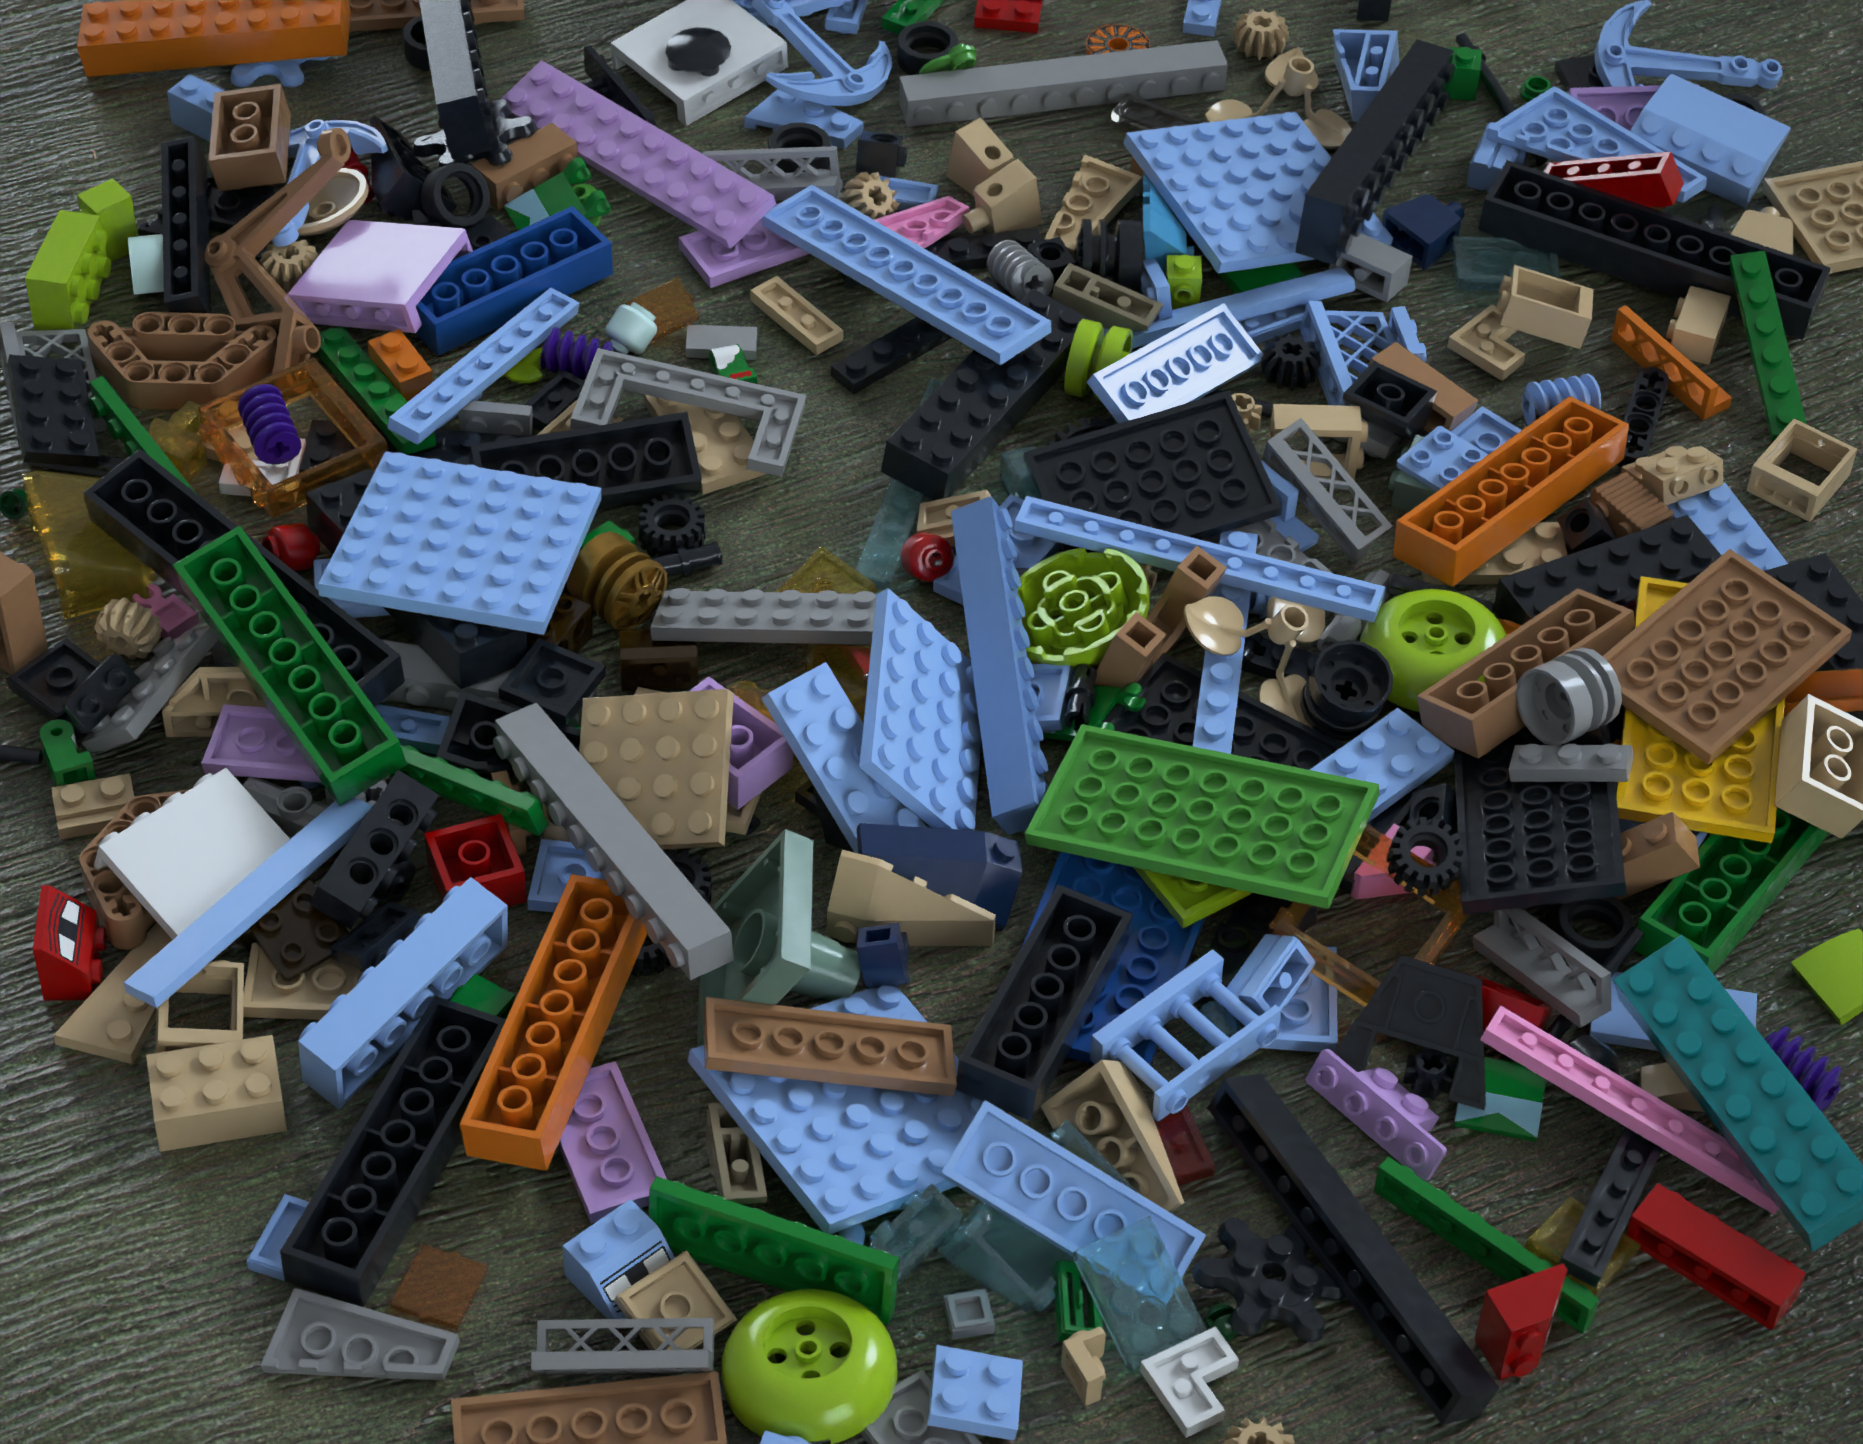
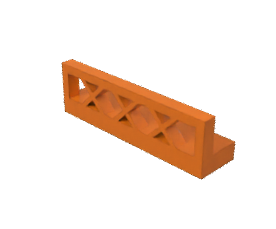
[1611,305,1732,421]
[1784,669,1863,715]

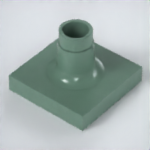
[697,829,861,1046]

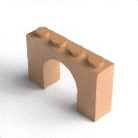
[1095,546,1227,705]

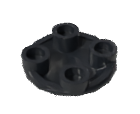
[665,27,731,76]

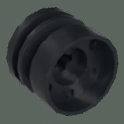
[1075,219,1143,293]
[1300,640,1393,741]

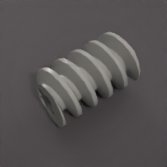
[987,240,1054,301]

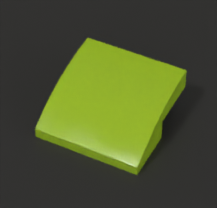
[1791,929,1863,1026]

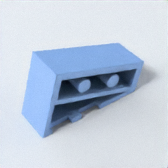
[1333,29,1399,122]

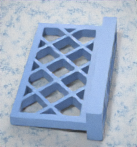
[1299,301,1395,406]

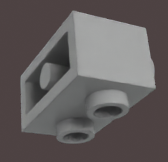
[1329,233,1413,302]

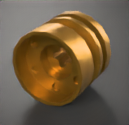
[567,531,667,631]

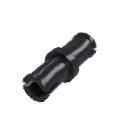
[651,541,723,577]
[1064,664,1097,731]

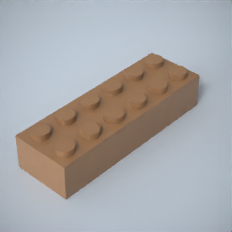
[1417,588,1635,759]

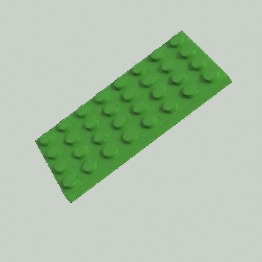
[1025,724,1379,909]

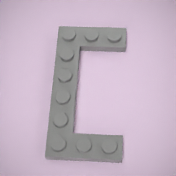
[570,348,807,477]

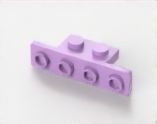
[1306,1049,1447,1181]

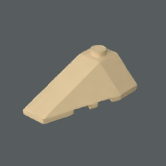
[827,850,996,946]
[1040,1060,1184,1213]

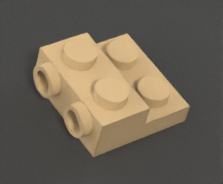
[1621,446,1723,506]

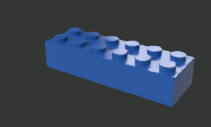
[416,206,613,356]

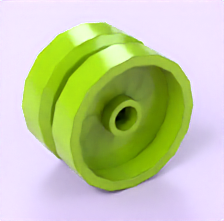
[1064,319,1133,402]

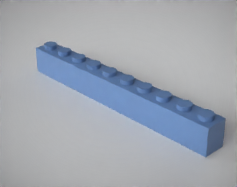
[951,496,1049,835]

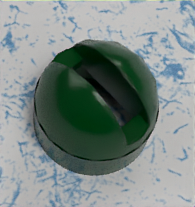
[0,488,32,520]
[1204,1304,1238,1342]

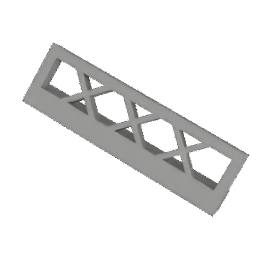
[702,146,841,200]
[1263,418,1393,564]
[1473,908,1611,1028]
[531,1318,714,1375]

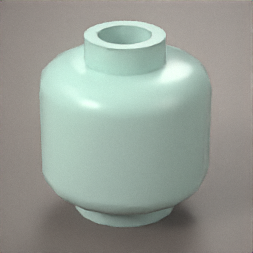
[605,302,657,355]

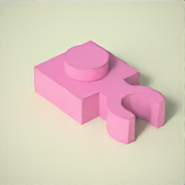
[132,584,199,639]

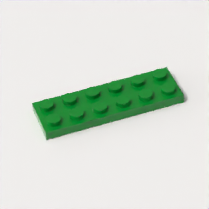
[649,1176,899,1325]

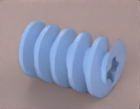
[1522,374,1601,426]

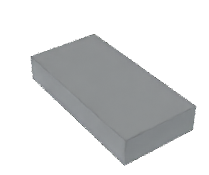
[685,325,757,360]

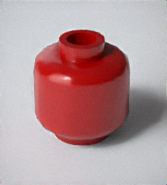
[262,523,320,572]
[900,532,954,582]

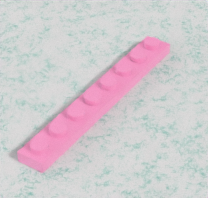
[1480,1005,1779,1215]

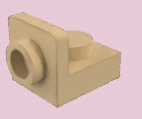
[1061,1327,1106,1406]

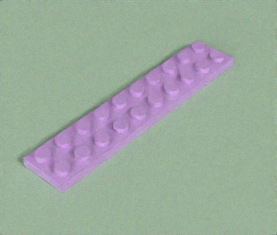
[501,60,776,249]

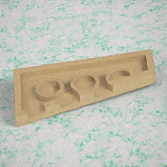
[1044,154,1142,260]
[54,923,172,1064]

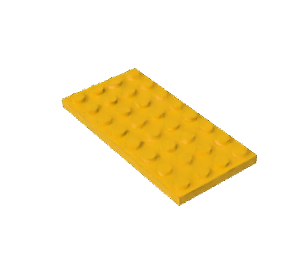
[1616,576,1785,843]

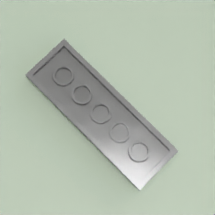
[650,588,876,645]

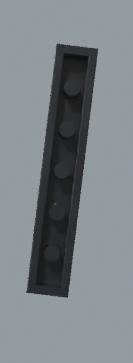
[161,136,211,314]

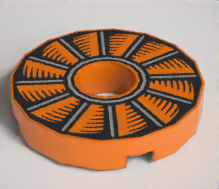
[1086,24,1150,55]

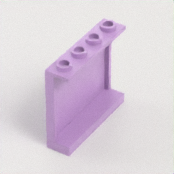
[287,220,473,333]

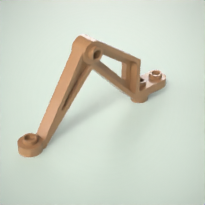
[205,128,351,392]

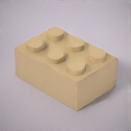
[1775,694,1863,839]
[146,1035,287,1152]

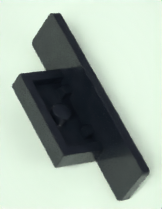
[584,45,656,126]

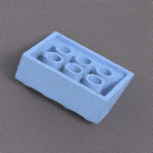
[1630,74,1791,208]

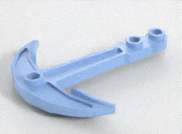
[750,0,892,106]
[1595,0,1783,89]
[272,119,388,247]

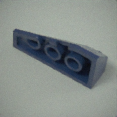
[856,823,1022,931]

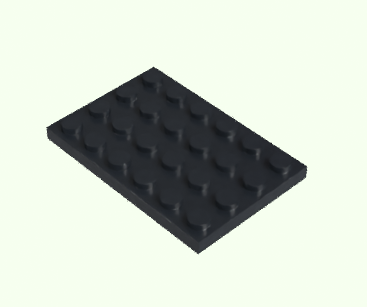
[1024,390,1282,553]

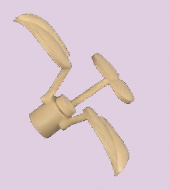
[1204,47,1352,149]
[1184,596,1325,728]

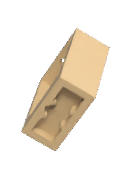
[1496,265,1594,349]
[1267,404,1368,481]
[1746,419,1857,522]
[155,960,244,1053]

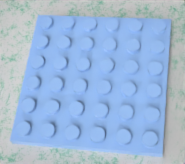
[1123,112,1393,273]
[318,452,601,635]
[687,985,1003,1234]

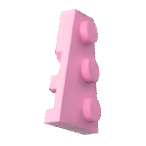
[875,196,970,249]

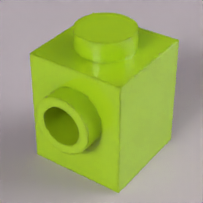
[1165,255,1202,309]

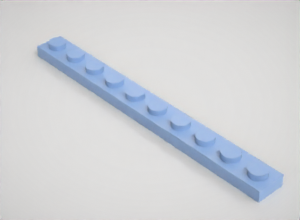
[1014,496,1385,622]
[1192,530,1258,754]

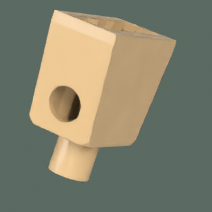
[946,118,1014,196]
[962,159,1042,234]
[1731,207,1793,255]

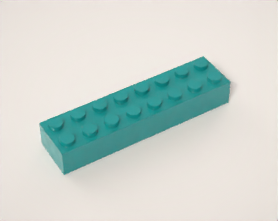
[1613,935,1863,1253]

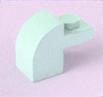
[128,234,164,295]

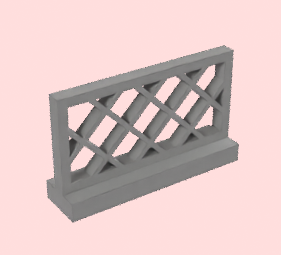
[0,322,107,445]

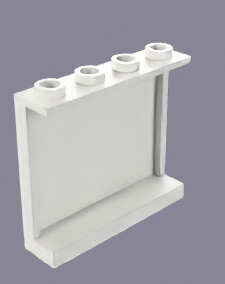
[611,0,788,126]
[94,768,318,940]

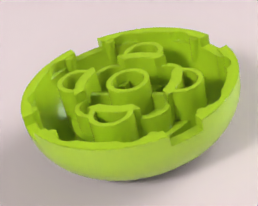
[1017,548,1150,669]
[1359,589,1507,712]
[721,1289,897,1444]

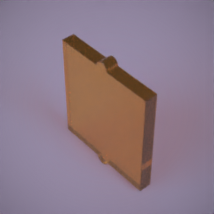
[624,277,700,344]
[391,1245,488,1330]

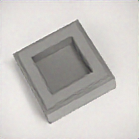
[943,1289,995,1340]

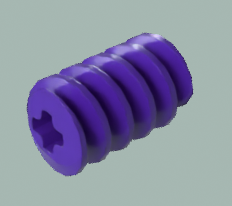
[540,327,613,380]
[238,384,302,465]
[1765,1026,1842,1112]

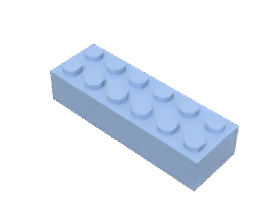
[298,877,508,1110]

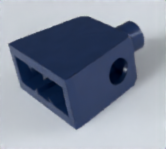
[1382,194,1465,270]

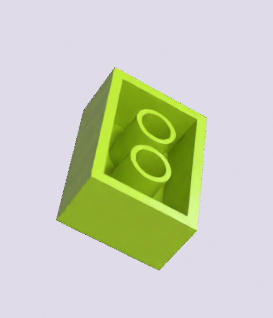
[25,210,111,331]

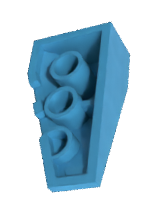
[1143,171,1194,276]

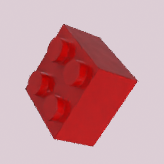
[424,813,527,907]

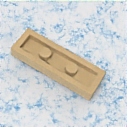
[750,276,844,356]

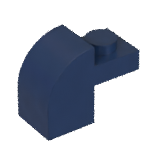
[857,923,910,989]

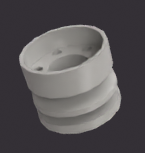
[1516,647,1622,746]

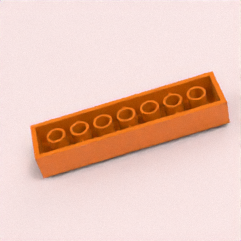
[77,0,351,77]
[1393,396,1629,587]
[460,874,647,1171]

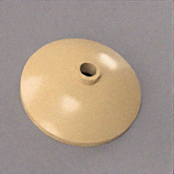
[298,168,369,236]

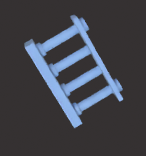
[1090,949,1281,1122]

